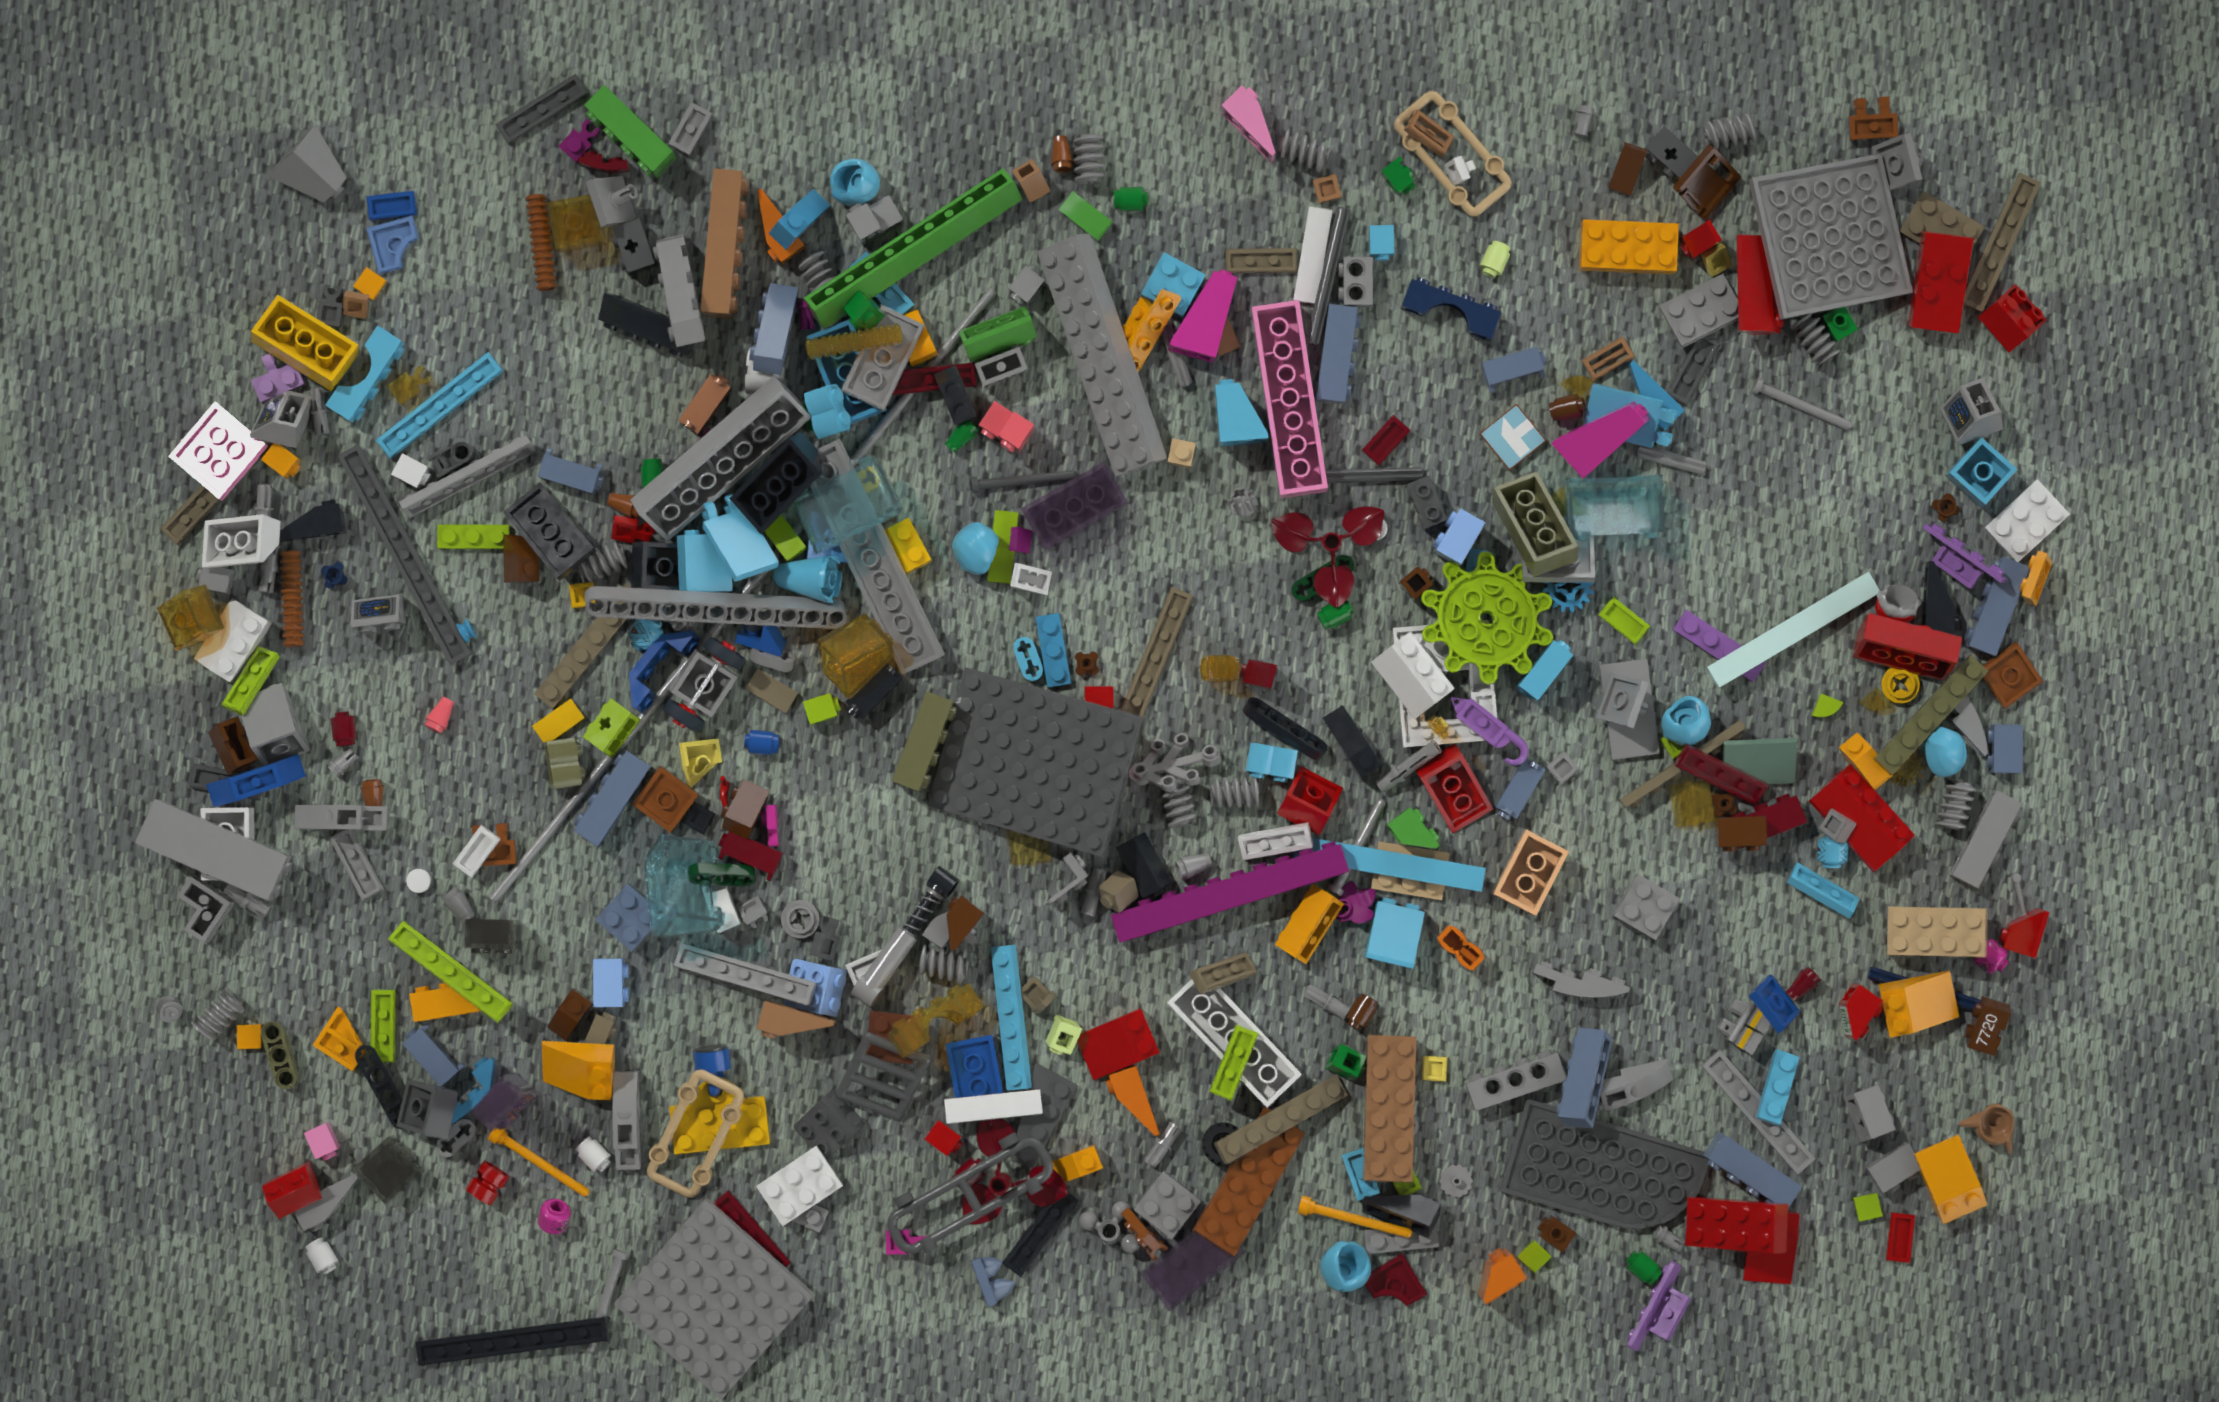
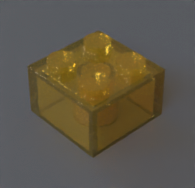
[547,194,606,253]
[157,584,225,651]

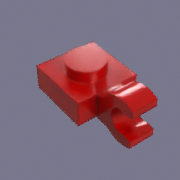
[611,515,655,543]

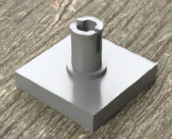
[1872,133,1923,191]
[586,176,638,227]
[1596,673,1649,728]

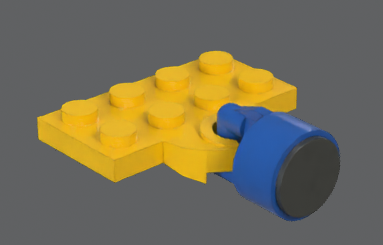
[669,1044,770,1154]

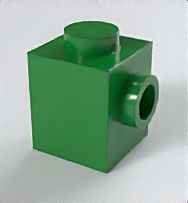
[843,290,886,333]
[1820,307,1858,343]

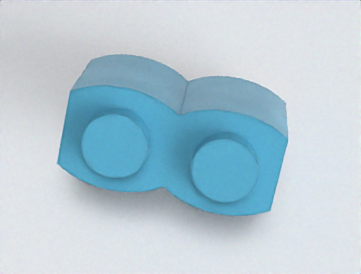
[804,384,851,439]
[1246,742,1298,783]

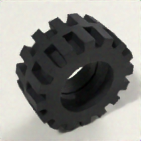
[1202,1122,1239,1166]

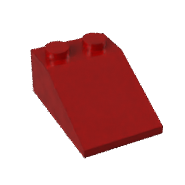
[1415,743,1494,833]
[1077,1008,1160,1080]
[1743,1211,1800,1284]

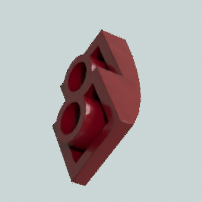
[578,151,630,173]

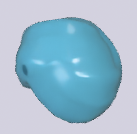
[830,159,880,207]
[952,522,999,575]
[1661,696,1711,746]
[1920,726,1967,777]
[1320,1241,1371,1292]

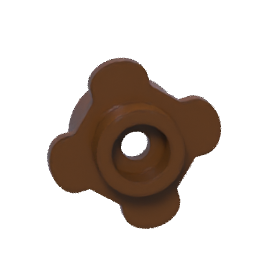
[1931,493,1960,521]
[1075,651,1099,676]
[1711,792,1737,817]

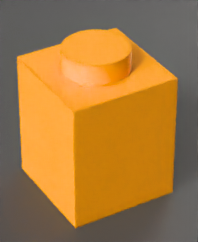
[261,443,302,479]

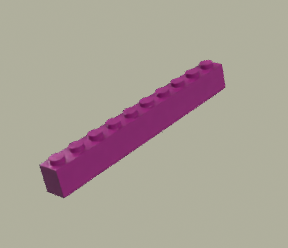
[1111,841,1350,943]

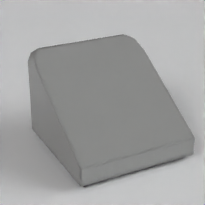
[1819,809,1856,843]

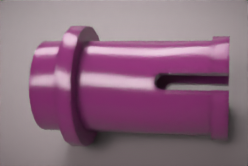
[796,300,815,330]

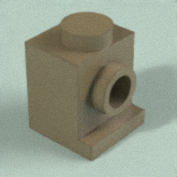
[585,1011,618,1044]

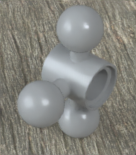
[1079,1201,1140,1253]

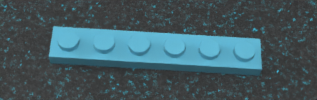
[991,944,1032,1091]

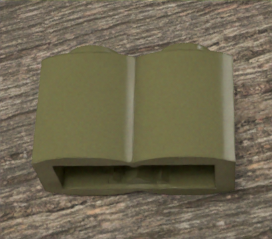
[544,737,585,790]

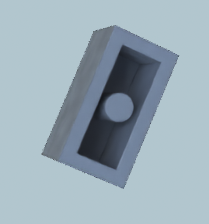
[1986,724,2023,774]

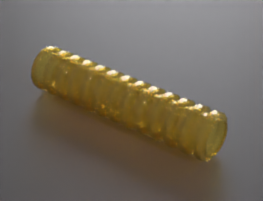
[806,323,903,360]

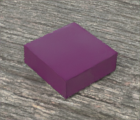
[1009,527,1032,554]

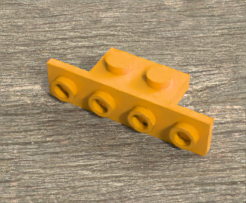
[1122,289,1181,373]

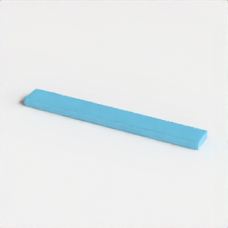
[1293,838,1486,892]

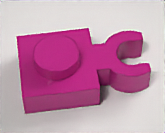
[762,805,779,847]

